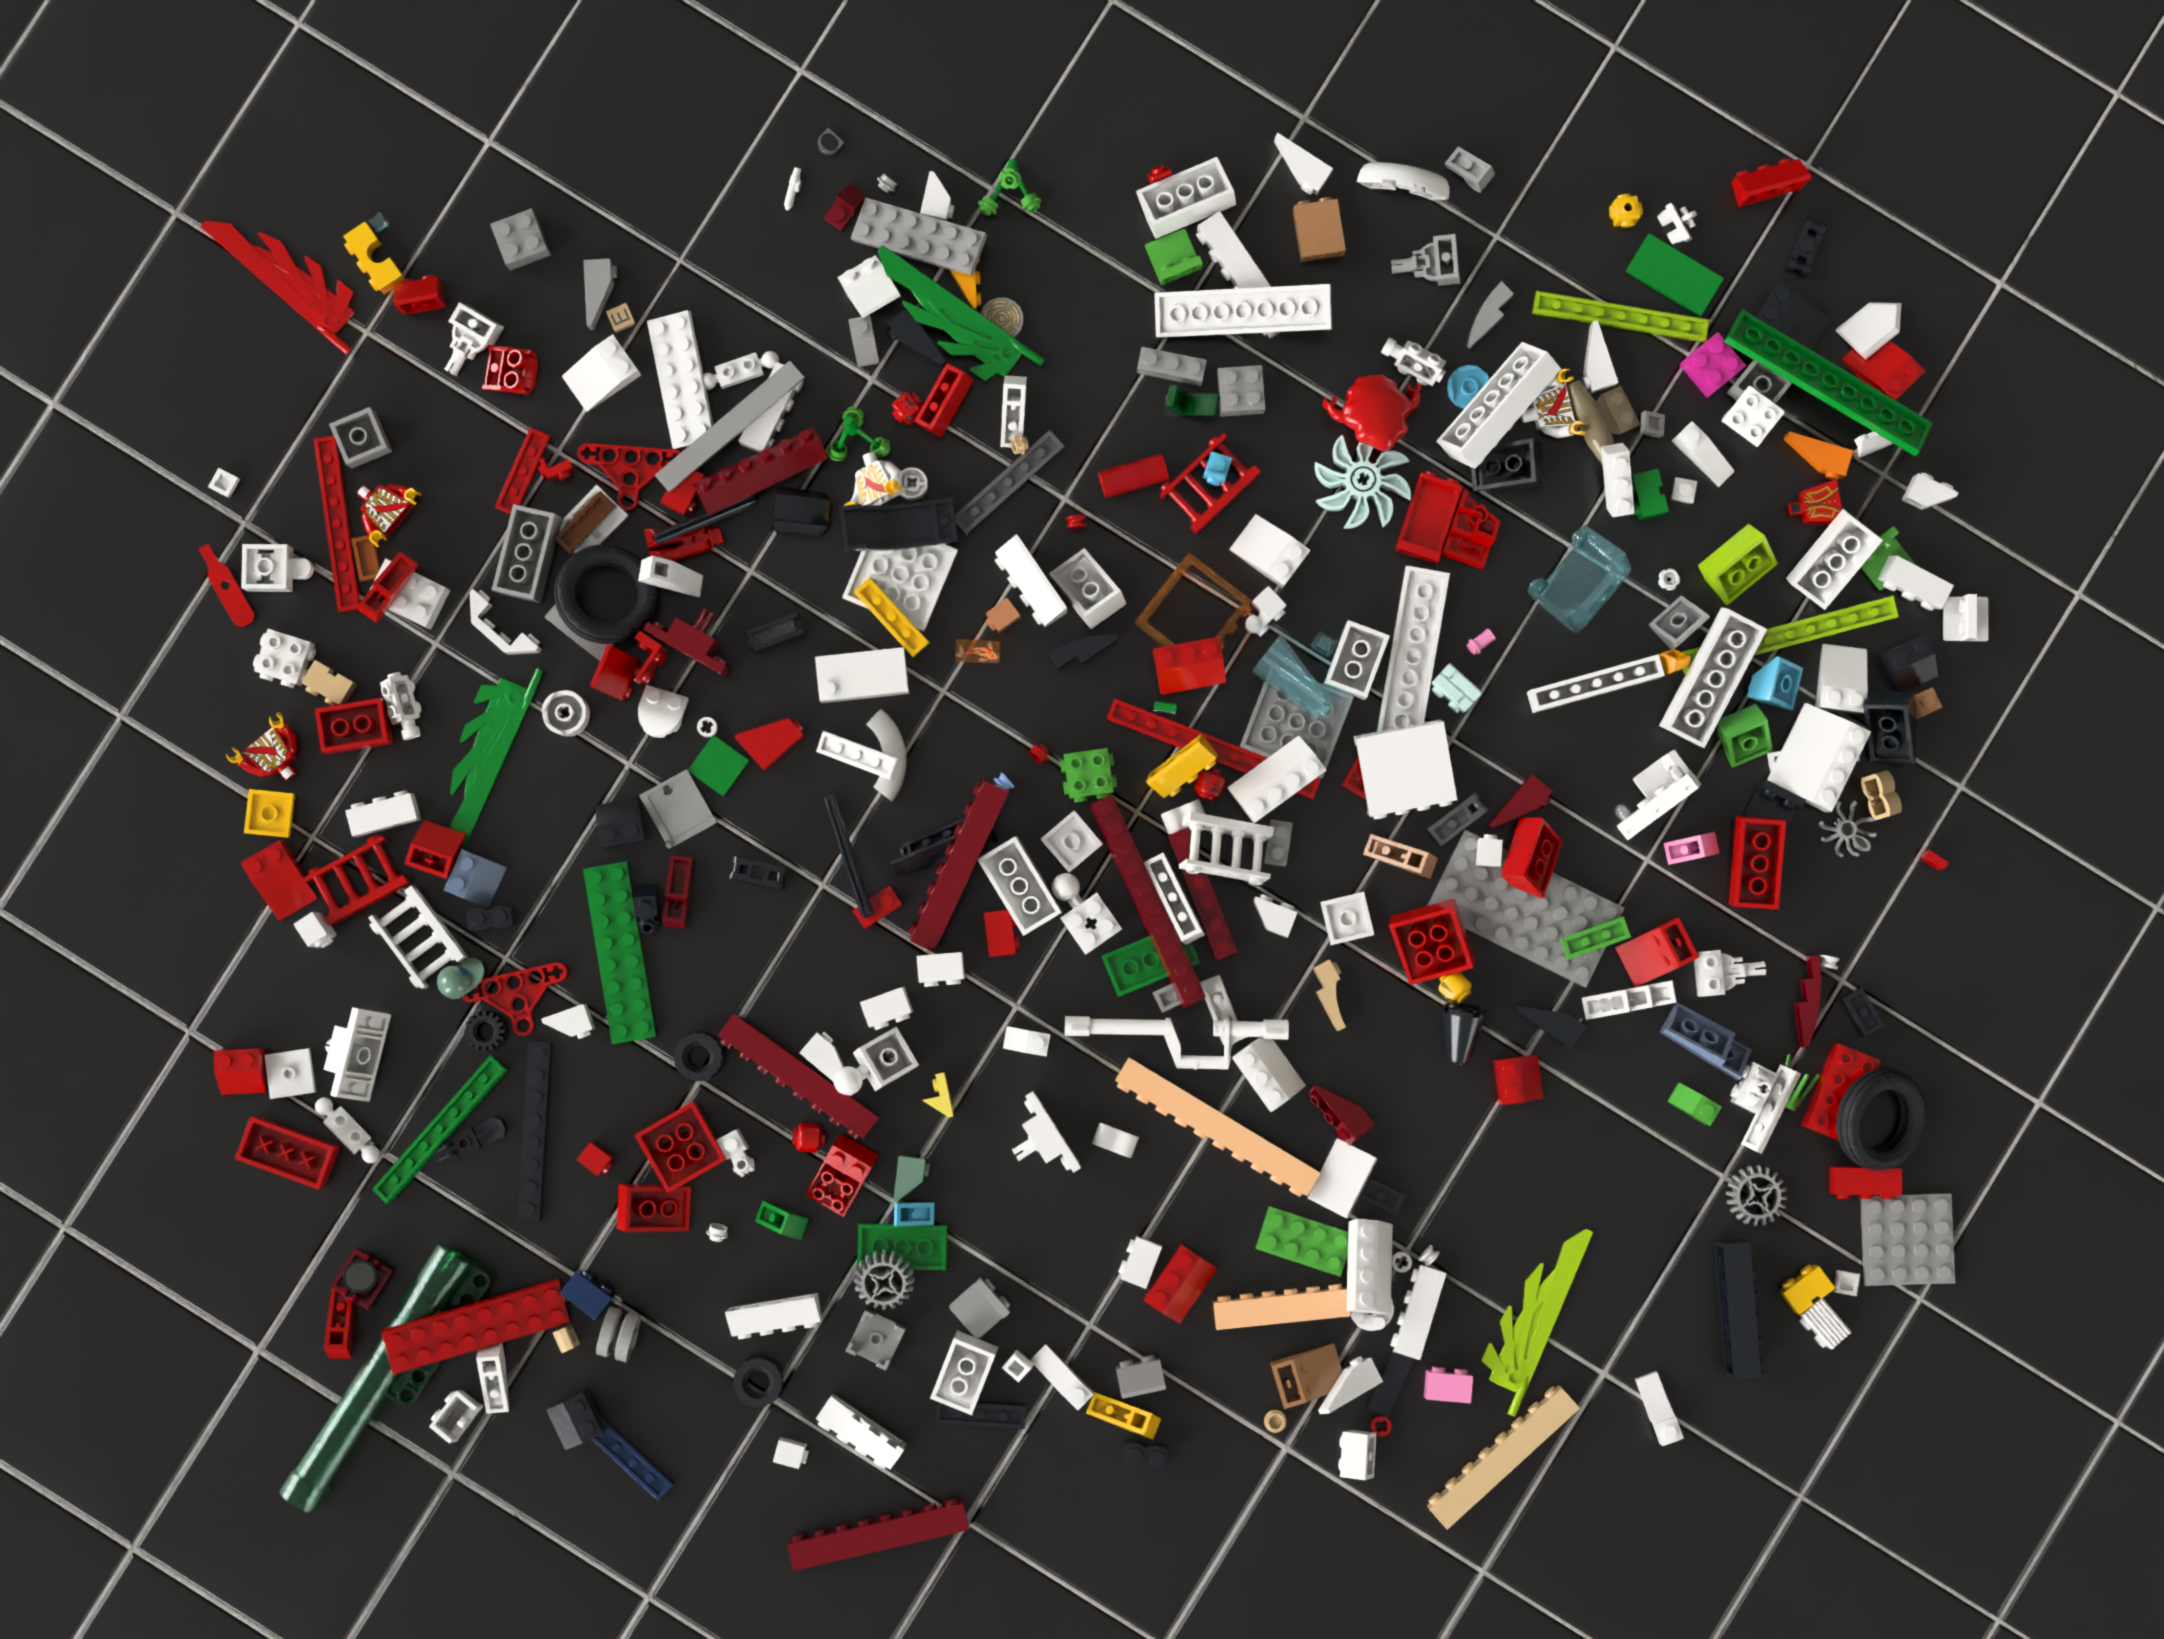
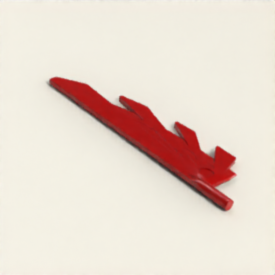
[201,221,354,355]

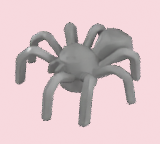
[1818,801,1877,857]

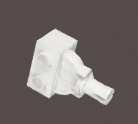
[444,302,504,376]
[1693,950,1766,997]
[1730,1062,1778,1115]

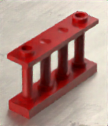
[1160,433,1261,534]
[303,834,411,926]

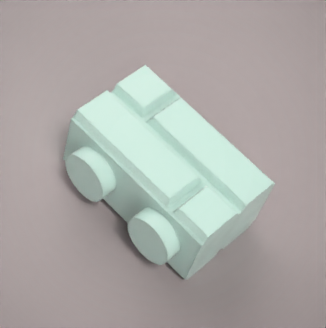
[1431,663,1483,713]

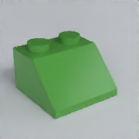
[1716,704,1773,768]

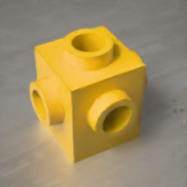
[1609,194,1643,228]

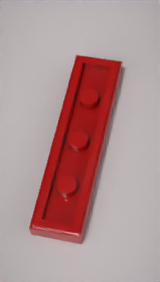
[495,427,551,515]

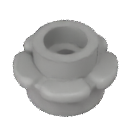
[877,173,898,193]

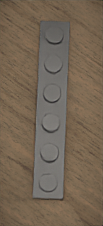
[955,430,1065,535]

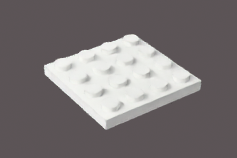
[842,544,958,632]

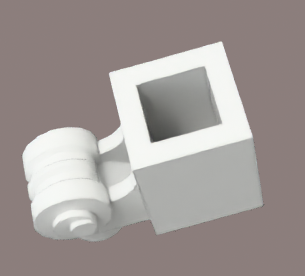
[1245,586,1286,637]
[716,1128,755,1177]

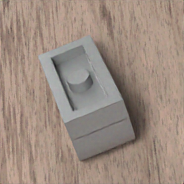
[1445,147,1495,193]

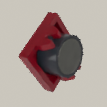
[330,1248,393,1311]

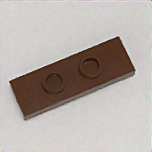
[554,491,617,554]

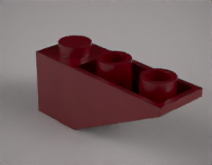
[1308,1085,1375,1146]

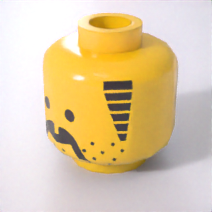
[1439,972,1472,1004]

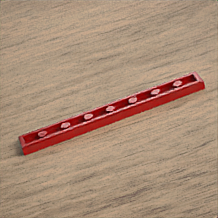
[314,436,360,613]

